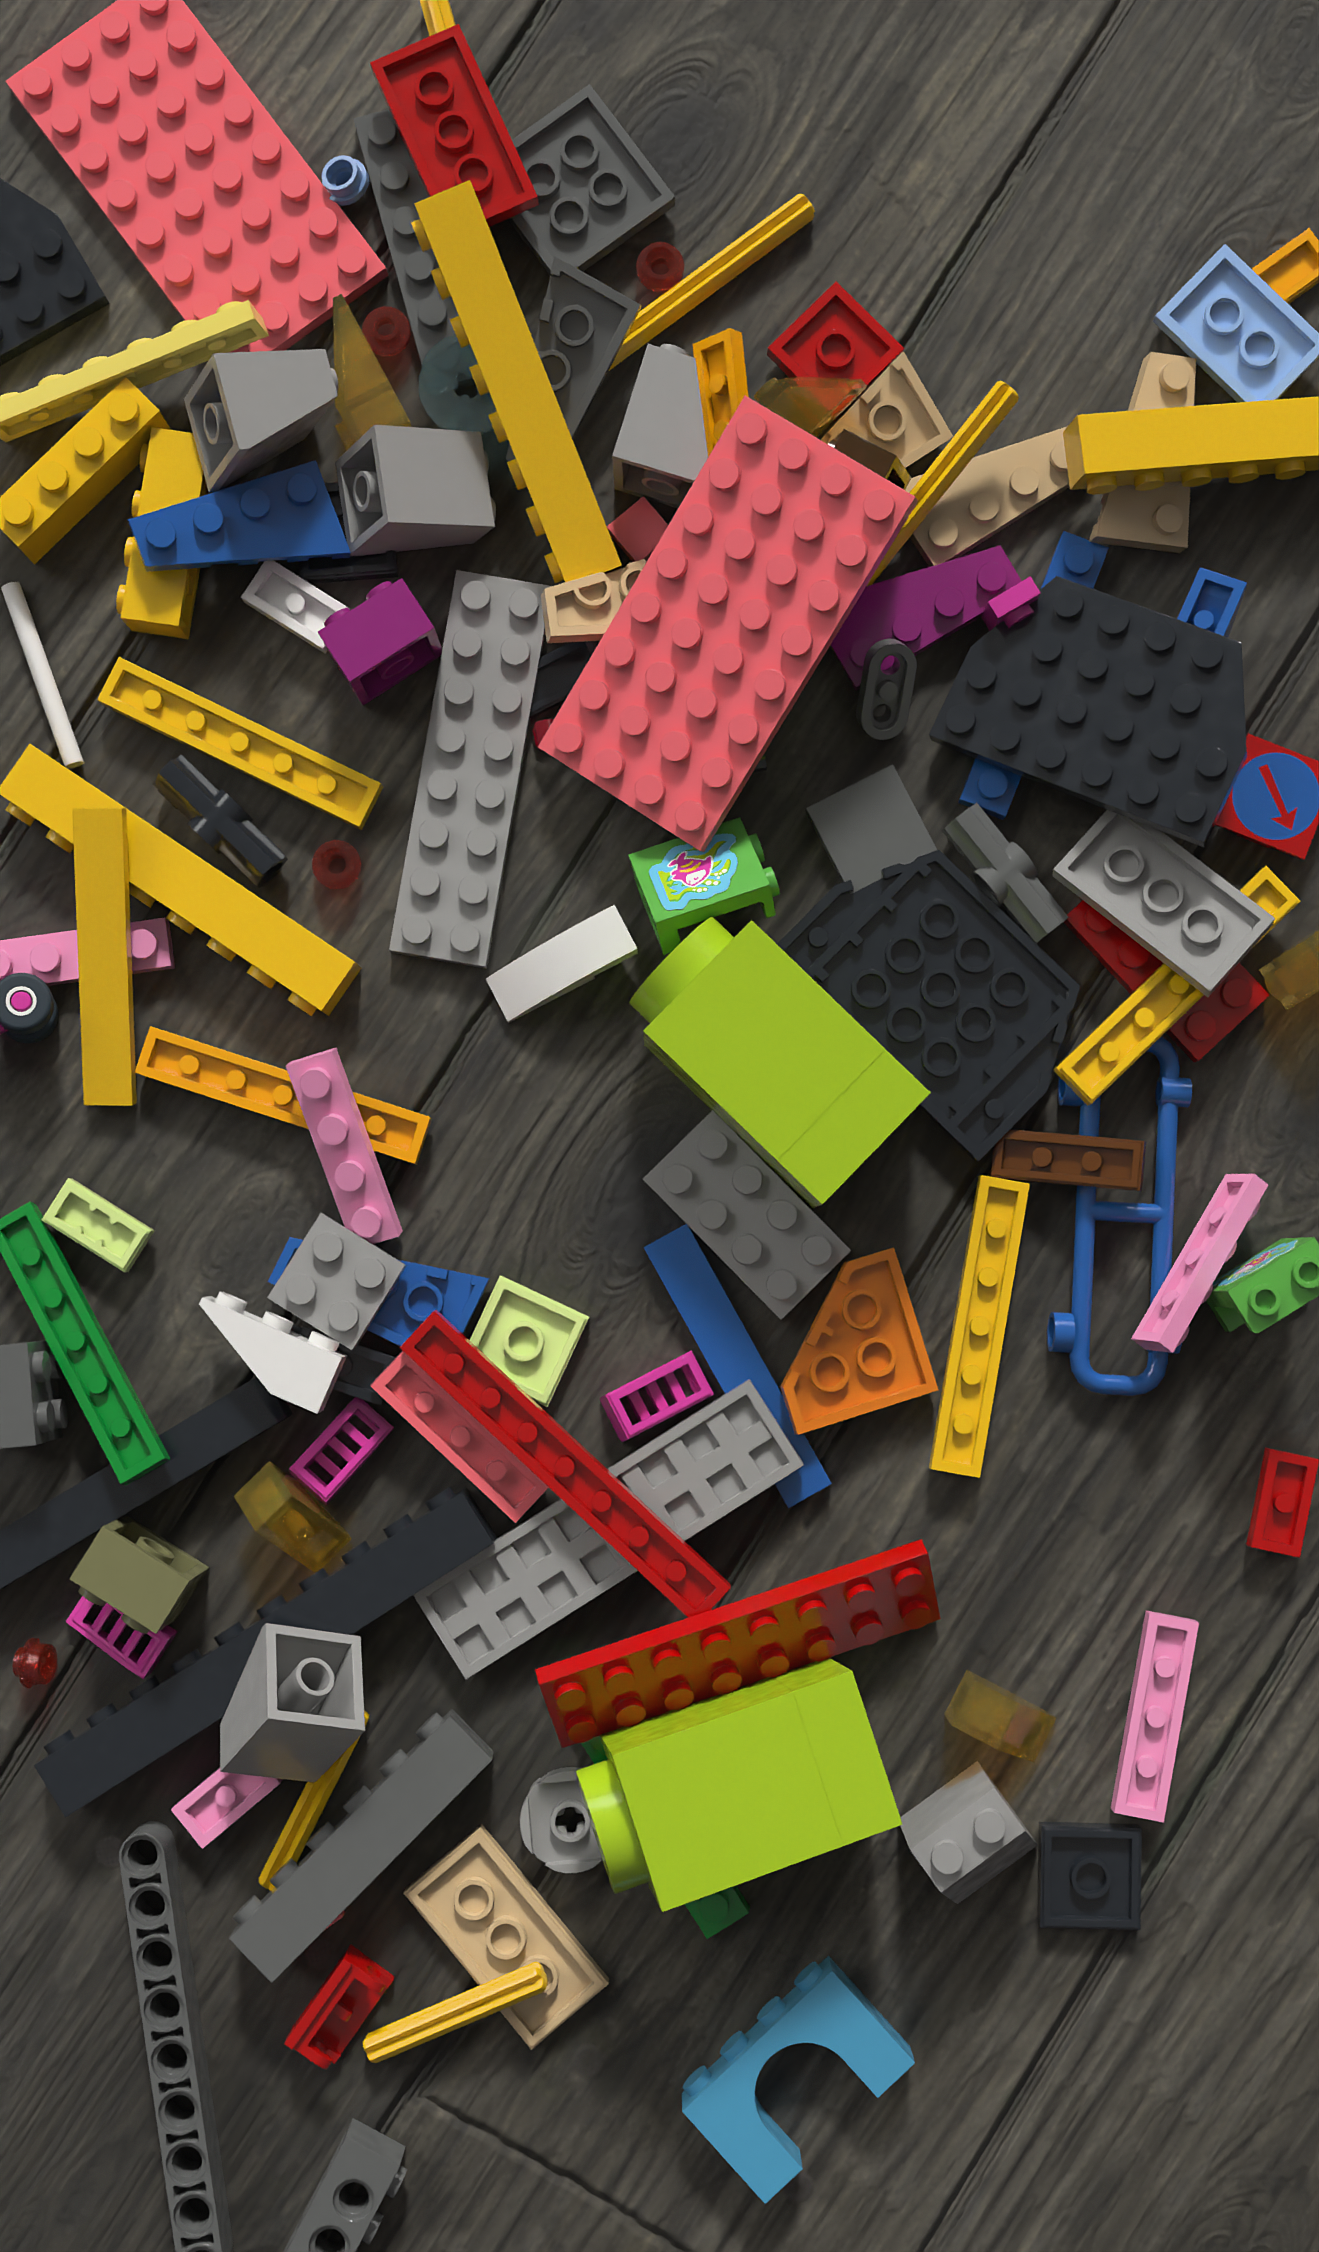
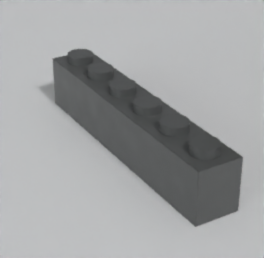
[229,1709,493,1983]

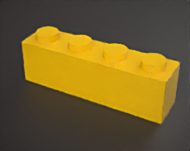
[0,377,171,565]
[116,427,212,639]

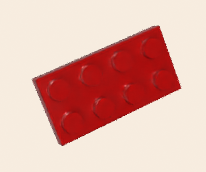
[370,24,539,227]
[1064,900,1269,1062]

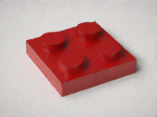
[767,281,904,422]

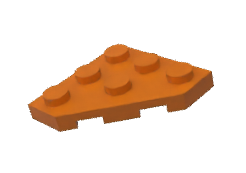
[780,1248,939,1435]

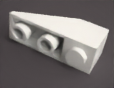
[199,1291,347,1414]

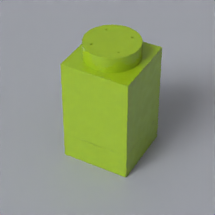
[629,917,931,1208]
[575,1658,903,1912]

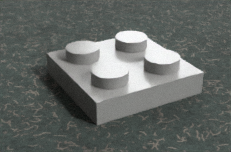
[267,1213,407,1350]

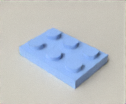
[1153,244,1319,403]

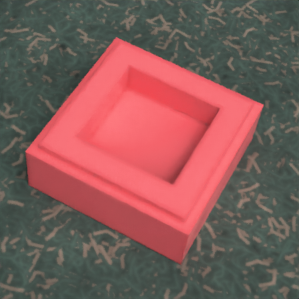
[607,496,668,562]

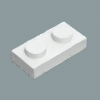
[241,560,348,654]

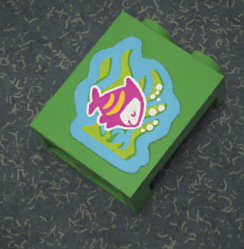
[628,817,780,955]
[1206,1237,1319,1333]

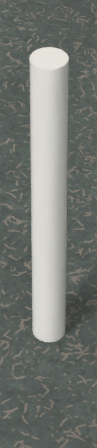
[1,582,84,769]

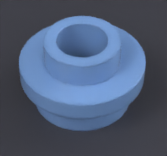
[322,155,369,206]

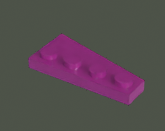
[829,545,1022,691]

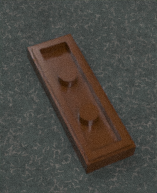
[991,1129,1147,1192]

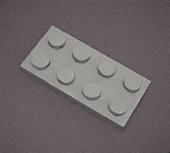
[1053,810,1275,997]
[643,1110,851,1320]

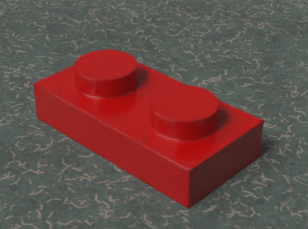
[1246,1447,1319,1558]

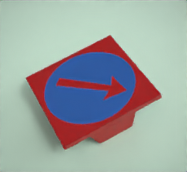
[1215,733,1319,860]

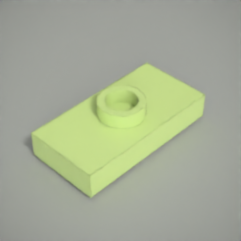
[42,1178,155,1272]

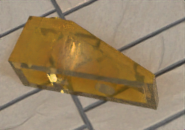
[333,294,411,451]

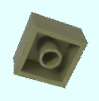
[70,1515,209,1634]

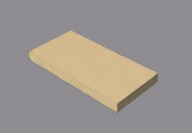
[404,1824,609,2050]

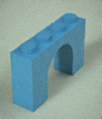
[682,1956,915,2204]

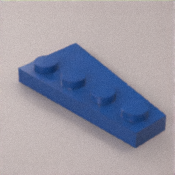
[128,460,351,572]
[268,1237,490,1346]

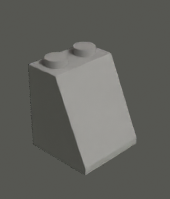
[612,344,708,508]
[184,349,338,492]
[335,425,496,556]
[220,1623,365,1782]
[900,1761,1038,1904]

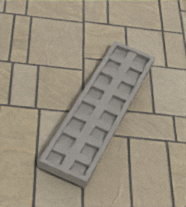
[389,570,552,969]
[413,1379,803,1679]

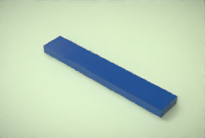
[644,1224,832,1508]

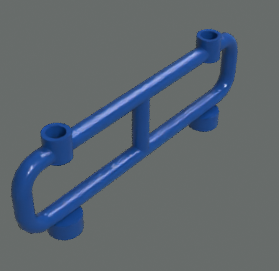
[1047,1036,1192,1396]

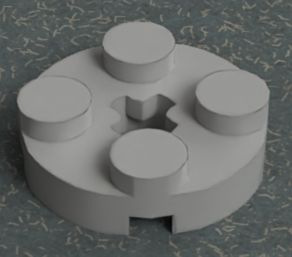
[520,1767,602,1873]

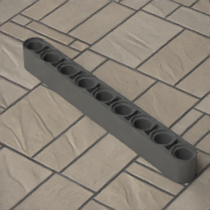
[119,1821,233,2252]

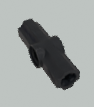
[152,755,288,888]

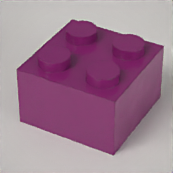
[318,578,442,705]

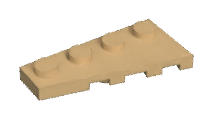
[821,351,953,468]
[1089,352,1196,553]
[905,426,1070,567]
[541,559,647,643]

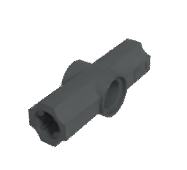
[942,803,1069,943]

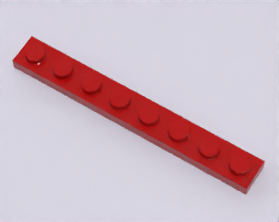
[400,1310,731,1618]

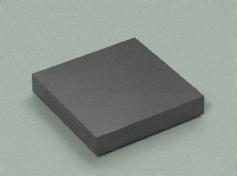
[805,764,937,894]

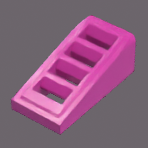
[600,1351,714,1442]
[289,1397,394,1505]
[66,1596,178,1679]

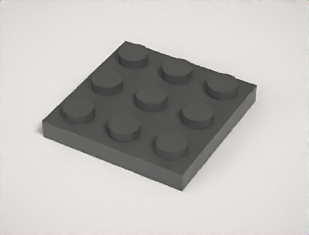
[507,84,675,276]

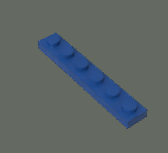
[958,531,1109,820]

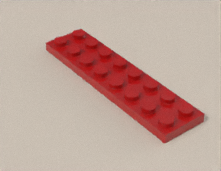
[535,1539,941,1748]

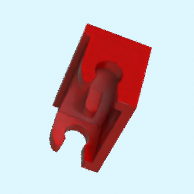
[284,1944,395,2069]

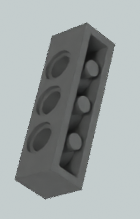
[283,2118,407,2252]

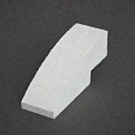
[486,905,638,1023]

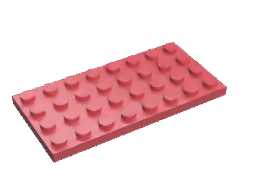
[6,0,388,353]
[538,395,918,852]

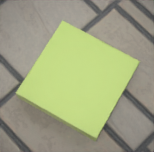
[470,1275,589,1407]

